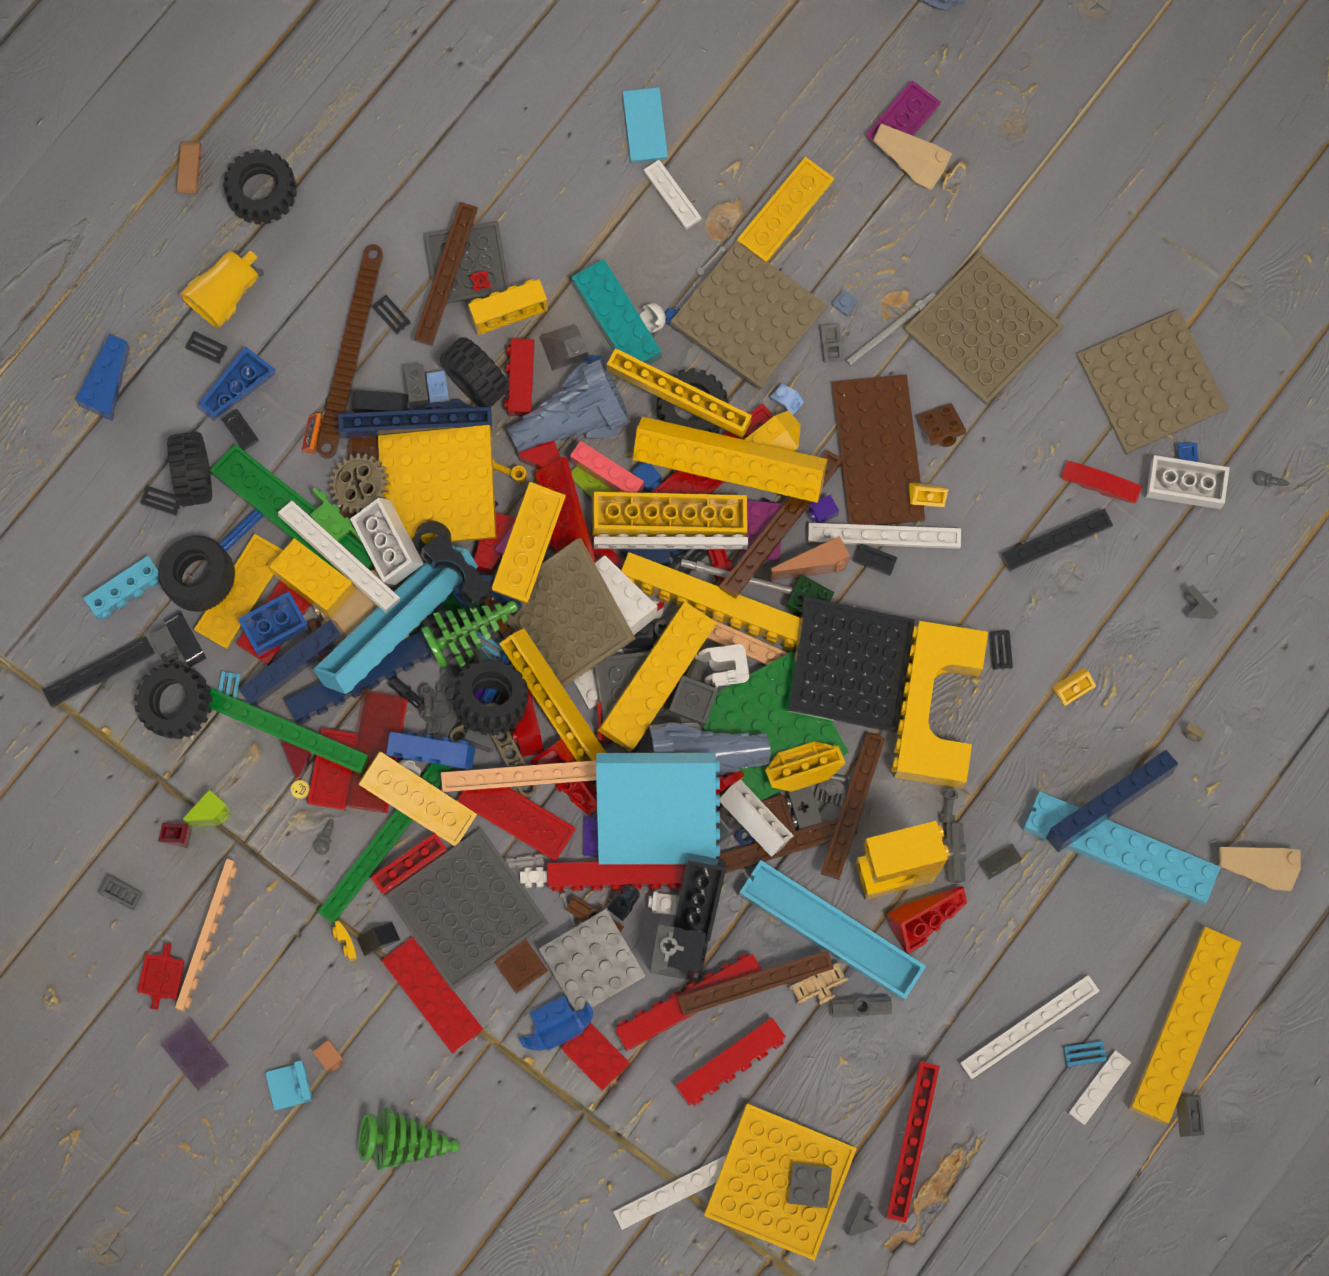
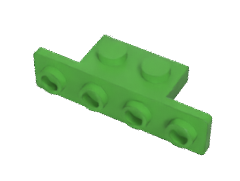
[310,488,364,546]

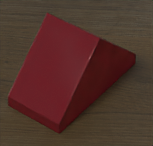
[282,742,312,780]
[158,823,192,848]

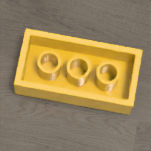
[468,279,548,336]
[269,538,355,619]

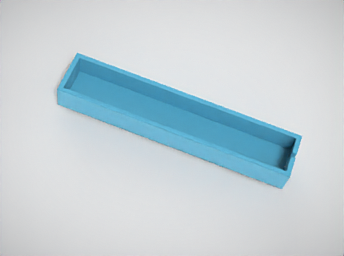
[313,545,478,694]
[1023,791,1221,906]
[739,860,926,1002]

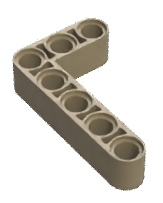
[450,725,537,799]

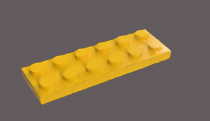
[737,157,835,263]
[491,482,566,604]
[194,534,283,650]
[358,751,477,846]

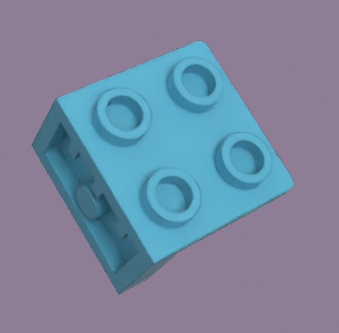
[266,1060,313,1111]

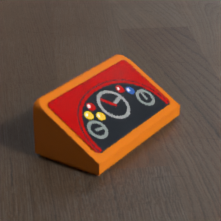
[301,413,323,454]

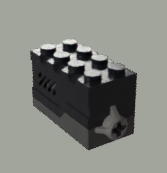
[651,925,709,981]

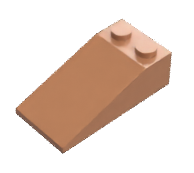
[769,536,850,581]

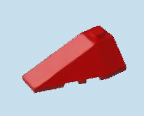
[530,738,597,815]
[888,886,967,954]

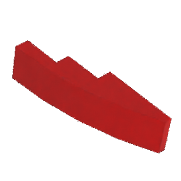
[1061,461,1142,504]

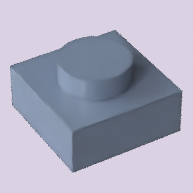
[832,290,859,317]

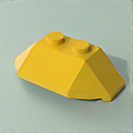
[744,410,801,452]
[765,741,845,792]

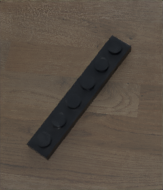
[1001,508,1113,572]
[42,636,155,707]

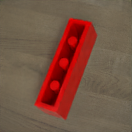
[505,338,535,417]
[371,833,448,897]

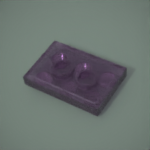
[161,1019,229,1091]

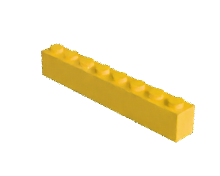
[607,348,752,438]
[499,628,606,762]

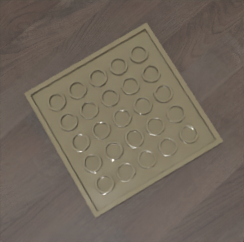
[670,241,827,389]
[904,251,1064,405]
[1077,310,1228,454]
[496,539,636,688]

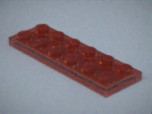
[346,692,405,812]

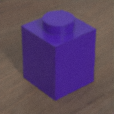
[808,494,839,523]

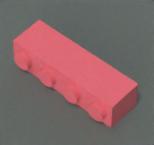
[570,441,644,493]

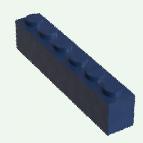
[239,619,347,706]

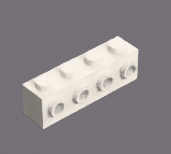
[720,779,793,857]

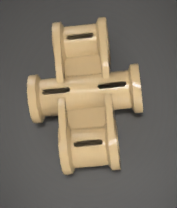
[789,962,849,1005]

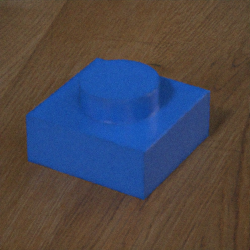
[1177,443,1198,462]

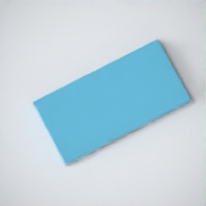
[623,87,668,163]

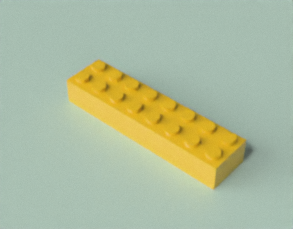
[592,492,747,537]
[598,601,717,752]

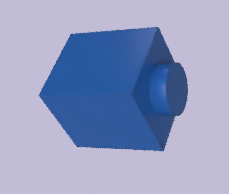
[632,462,662,493]

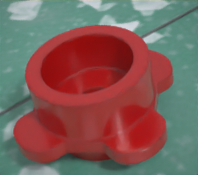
[470,271,491,291]

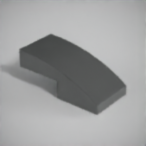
[820,324,844,363]

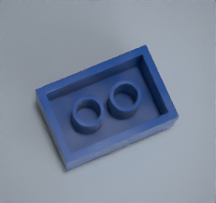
[238,592,309,657]

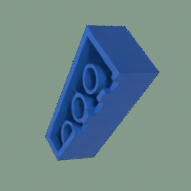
[75,334,130,421]
[199,346,276,421]
[386,731,476,770]

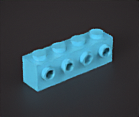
[84,556,160,620]

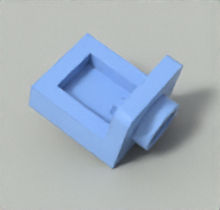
[426,371,449,403]
[770,383,804,415]

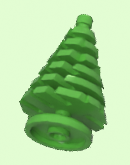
[421,601,518,669]
[358,1107,460,1171]

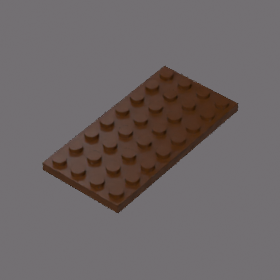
[832,374,925,526]

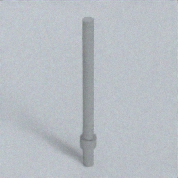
[846,292,936,366]
[680,559,792,595]

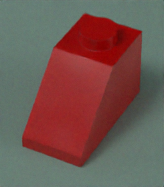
[518,441,561,470]

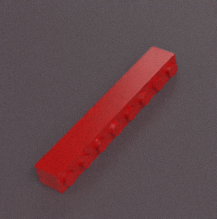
[547,862,685,892]
[615,953,762,1052]
[885,1062,940,1224]

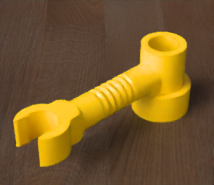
[493,460,527,484]

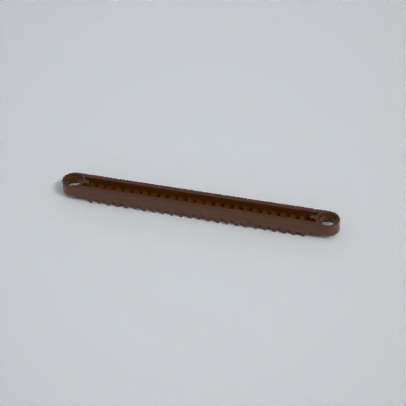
[317,244,383,459]

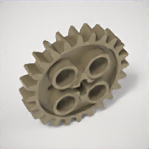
[328,453,390,515]

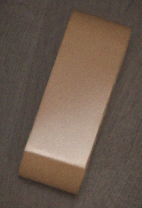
[177,141,202,194]

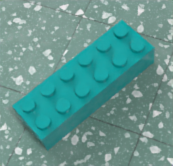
[572,259,662,365]

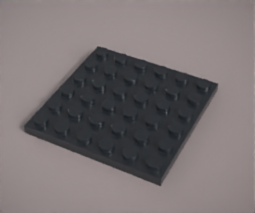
[786,597,915,733]

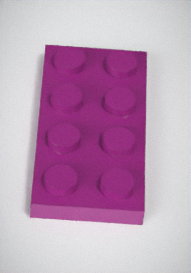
[866,80,941,146]

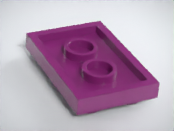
[741,500,784,561]

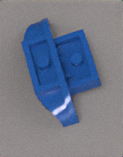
[519,995,593,1051]

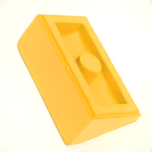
[909,483,948,507]
[1052,668,1096,706]

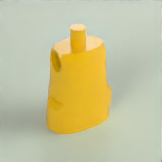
[180,250,258,329]

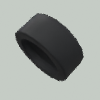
[414,521,451,555]

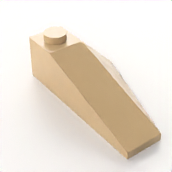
[873,124,952,191]
[1219,847,1301,891]

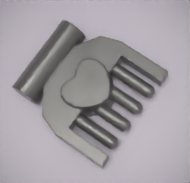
[815,774,846,807]

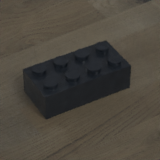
[671,853,726,941]

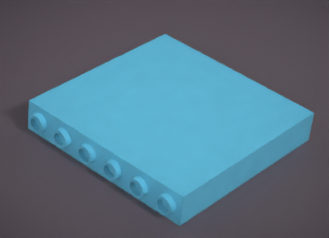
[596,753,720,864]

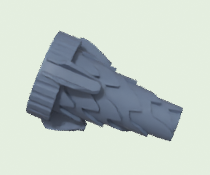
[507,359,631,453]
[649,722,771,777]

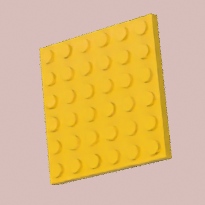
[378,425,497,545]
[703,1104,857,1261]

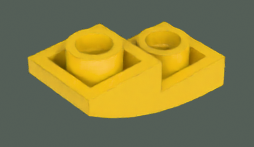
[332,921,358,961]

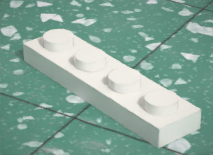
[644,160,702,230]
[1068,1050,1131,1125]

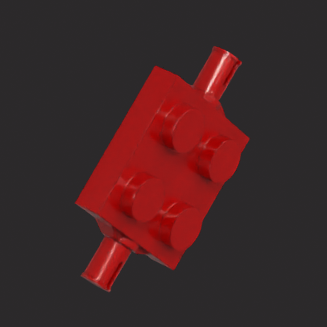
[137,943,185,1010]

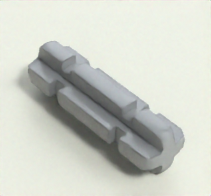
[506,853,544,869]

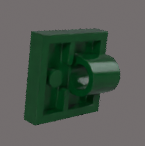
[785,574,834,618]

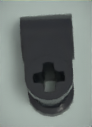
[607,885,640,921]

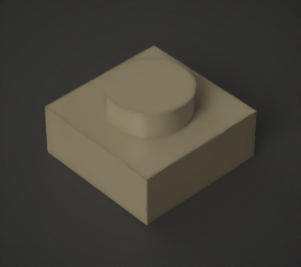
[1183,722,1206,742]

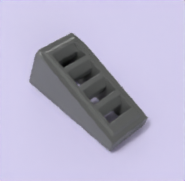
[98,876,143,911]

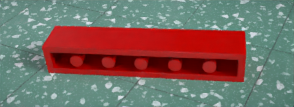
[675,1017,786,1107]

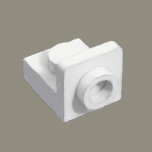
[648,892,677,915]

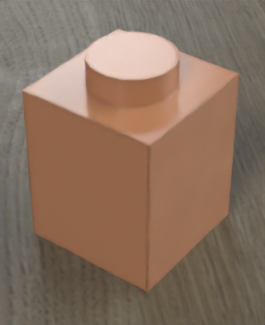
[313,1040,344,1073]

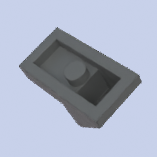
[1184,584,1218,619]
[847,1198,878,1237]

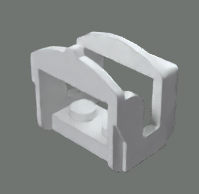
[695,644,749,693]

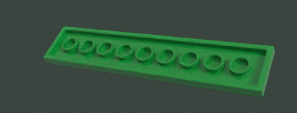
[210,444,374,586]

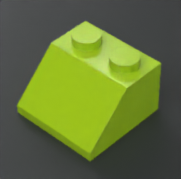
[183,790,231,828]

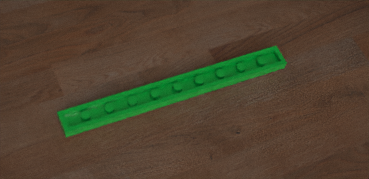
[209,688,369,774]
[318,763,452,925]

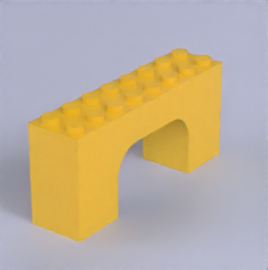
[892,621,988,789]
[855,820,949,900]

